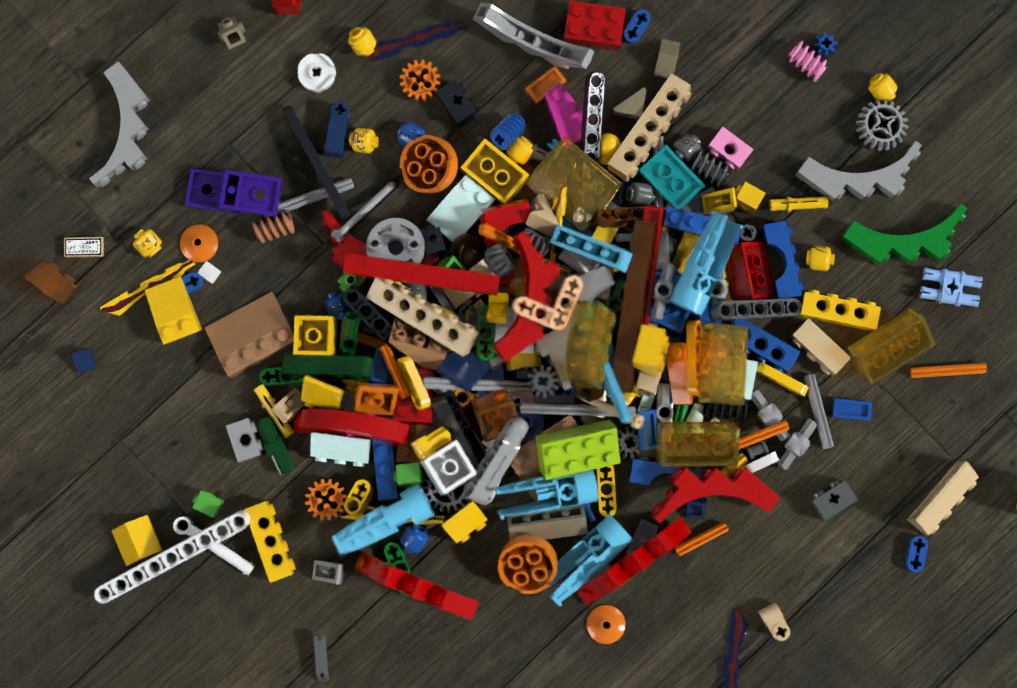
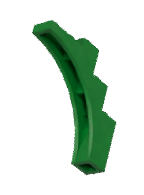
[840,204,967,265]

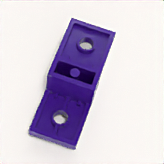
[185,168,283,217]

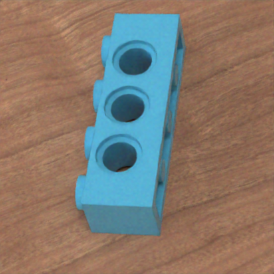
[550,225,633,273]

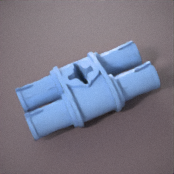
[919,268,983,307]

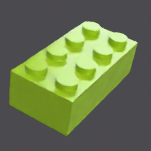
[535,420,620,480]

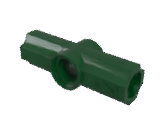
[602,276,626,337]
[337,311,360,356]
[255,416,296,475]

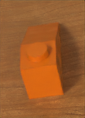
[667,343,693,405]

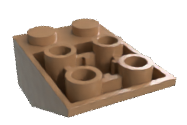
[389,316,447,371]

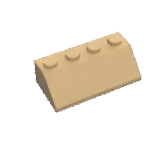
[907,461,979,535]

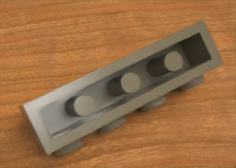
[507,504,588,540]

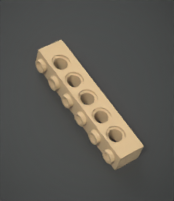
[608,73,692,182]
[366,278,479,356]

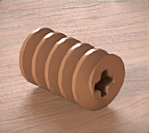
[252,210,295,243]

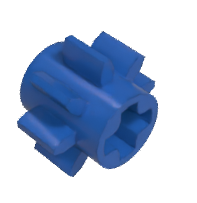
[813,32,838,58]

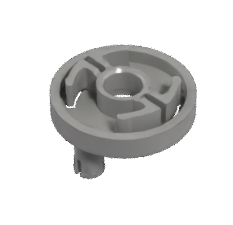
[366,218,425,264]

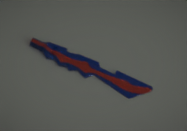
[370,21,468,62]
[721,608,748,688]

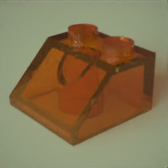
[24,261,78,304]
[471,388,518,443]

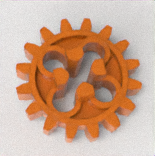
[400,60,441,102]
[305,479,347,521]

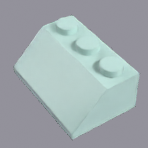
[310,433,372,467]

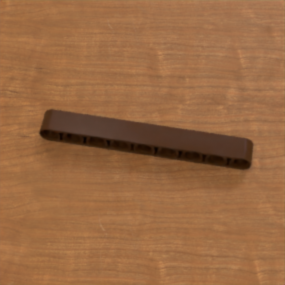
[613,220,656,393]

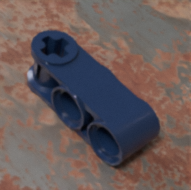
[324,101,350,158]

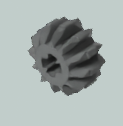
[523,227,552,256]
[485,243,516,278]
[526,365,560,399]
[618,427,641,459]

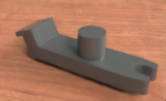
[314,634,329,681]

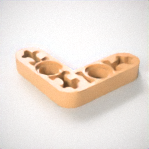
[512,276,582,330]

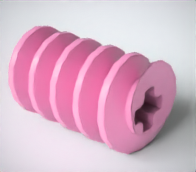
[787,41,828,82]

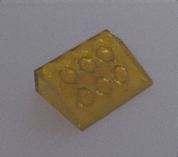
[526,137,622,231]

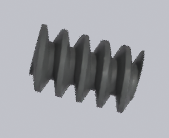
[691,149,734,188]

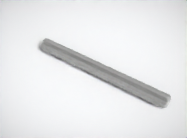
[423,377,535,393]
[520,403,636,416]

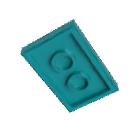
[638,145,705,209]

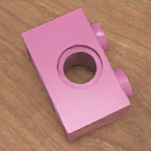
[707,127,753,171]

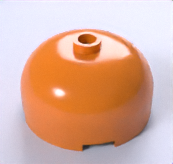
[400,135,458,194]
[498,534,558,594]

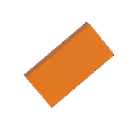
[525,66,567,104]

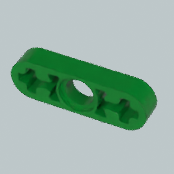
[477,305,495,362]
[259,367,304,386]
[384,542,411,596]

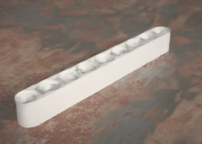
[94,510,251,603]

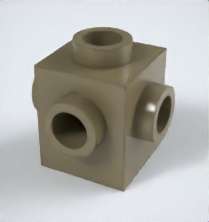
[217,16,246,49]

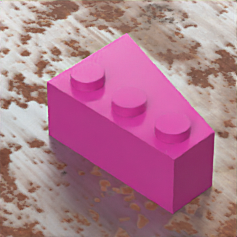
[545,83,593,154]

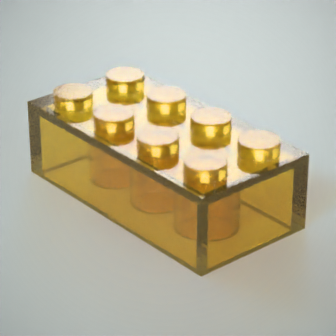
[563,300,615,389]
[848,307,935,386]
[699,323,748,406]
[657,422,740,467]

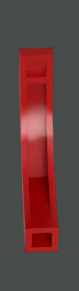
[294,409,410,445]

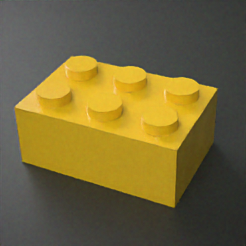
[460,139,529,204]

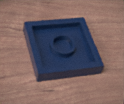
[436,351,491,393]

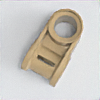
[758,602,790,641]

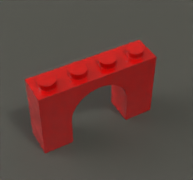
[479,198,531,286]

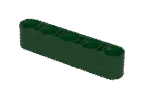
[281,355,374,380]

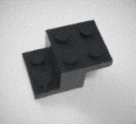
[516,367,575,404]

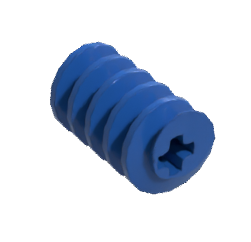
[490,113,526,150]

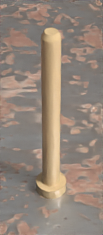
[572,390,644,429]

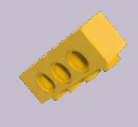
[798,290,881,331]
[244,501,296,583]

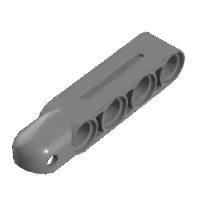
[464,417,528,505]

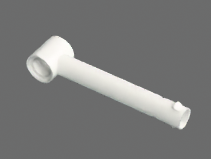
[173,516,255,576]

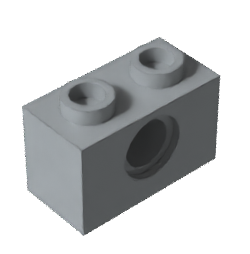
[226,418,264,463]

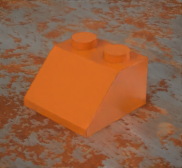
[354,382,398,415]

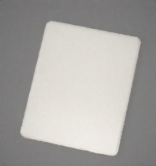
[198,261,221,284]

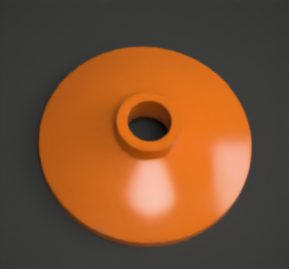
[180,225,218,262]
[587,605,625,644]

